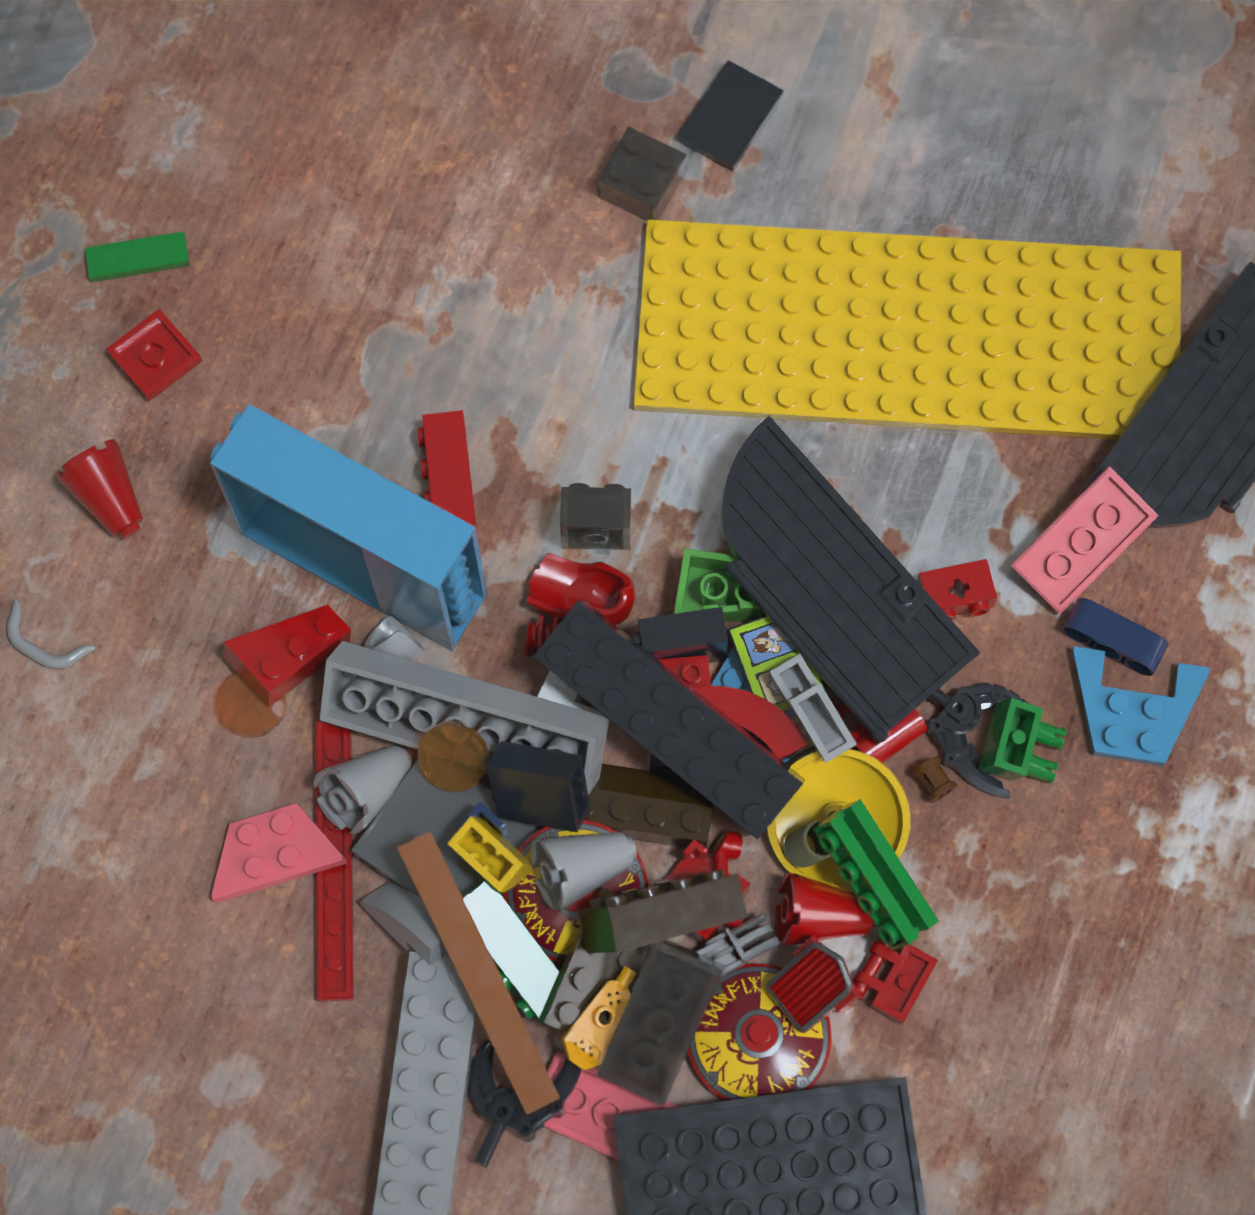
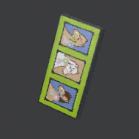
[728,615,828,760]

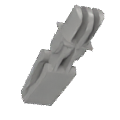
[632,912,781,1018]

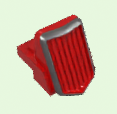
[766,935,863,1033]

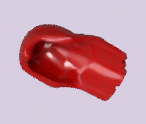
[526,553,636,625]

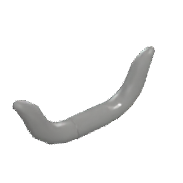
[6,599,95,669]

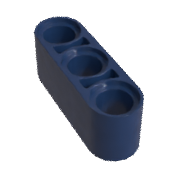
[1062,598,1169,676]

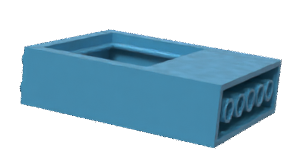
[210,404,488,652]

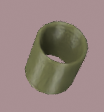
[784,820,831,868]

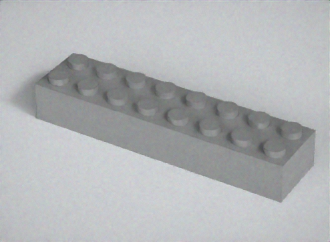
[320,641,609,794]
[373,951,478,1215]

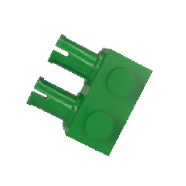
[978,698,1067,784]

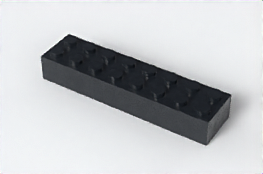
[533,599,805,840]

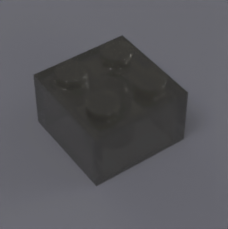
[597,126,687,221]
[560,483,632,550]

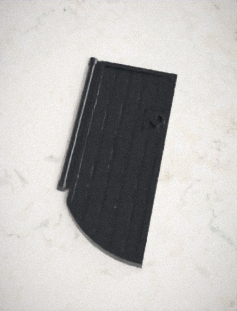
[1074,262,1255,528]
[721,416,980,745]

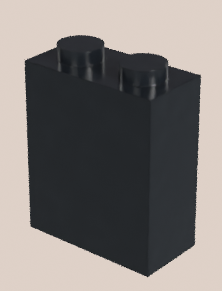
[632,607,728,663]
[486,741,591,832]

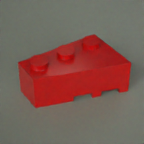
[223,605,351,707]

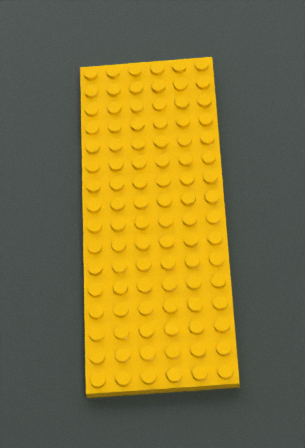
[634,220,1181,440]

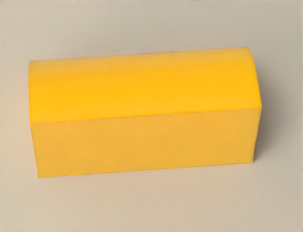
[448,816,533,892]

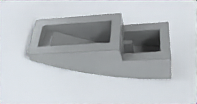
[767,654,857,763]
[361,882,448,965]

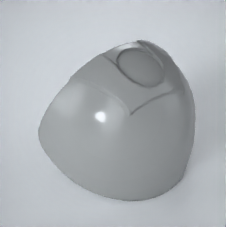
[365,615,425,660]

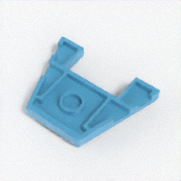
[1071,646,1210,766]

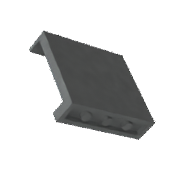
[351,751,543,899]

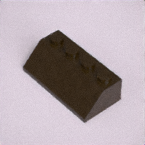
[585,763,714,849]

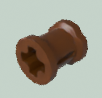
[912,756,958,803]

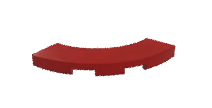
[694,686,809,760]

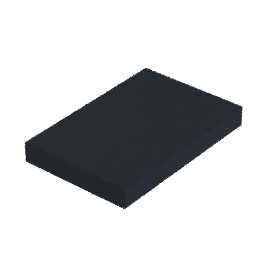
[677,60,784,171]

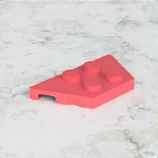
[211,803,347,903]

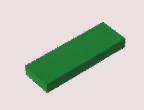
[85,231,190,283]

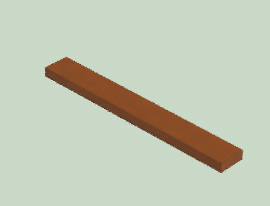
[397,831,560,1115]

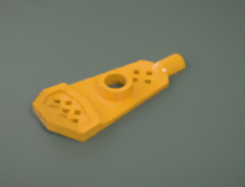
[562,966,636,1070]

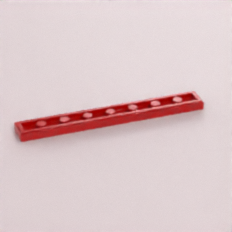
[315,720,354,1002]

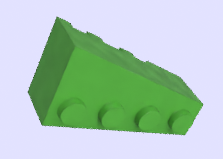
[674,548,766,622]

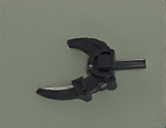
[927,683,1029,799]
[469,1040,583,1168]

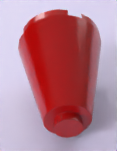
[56,439,143,539]
[775,873,876,946]

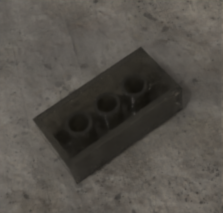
[596,939,725,1106]

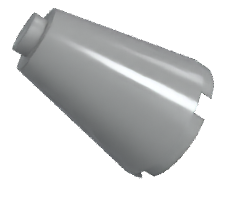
[313,745,412,834]
[530,832,637,910]

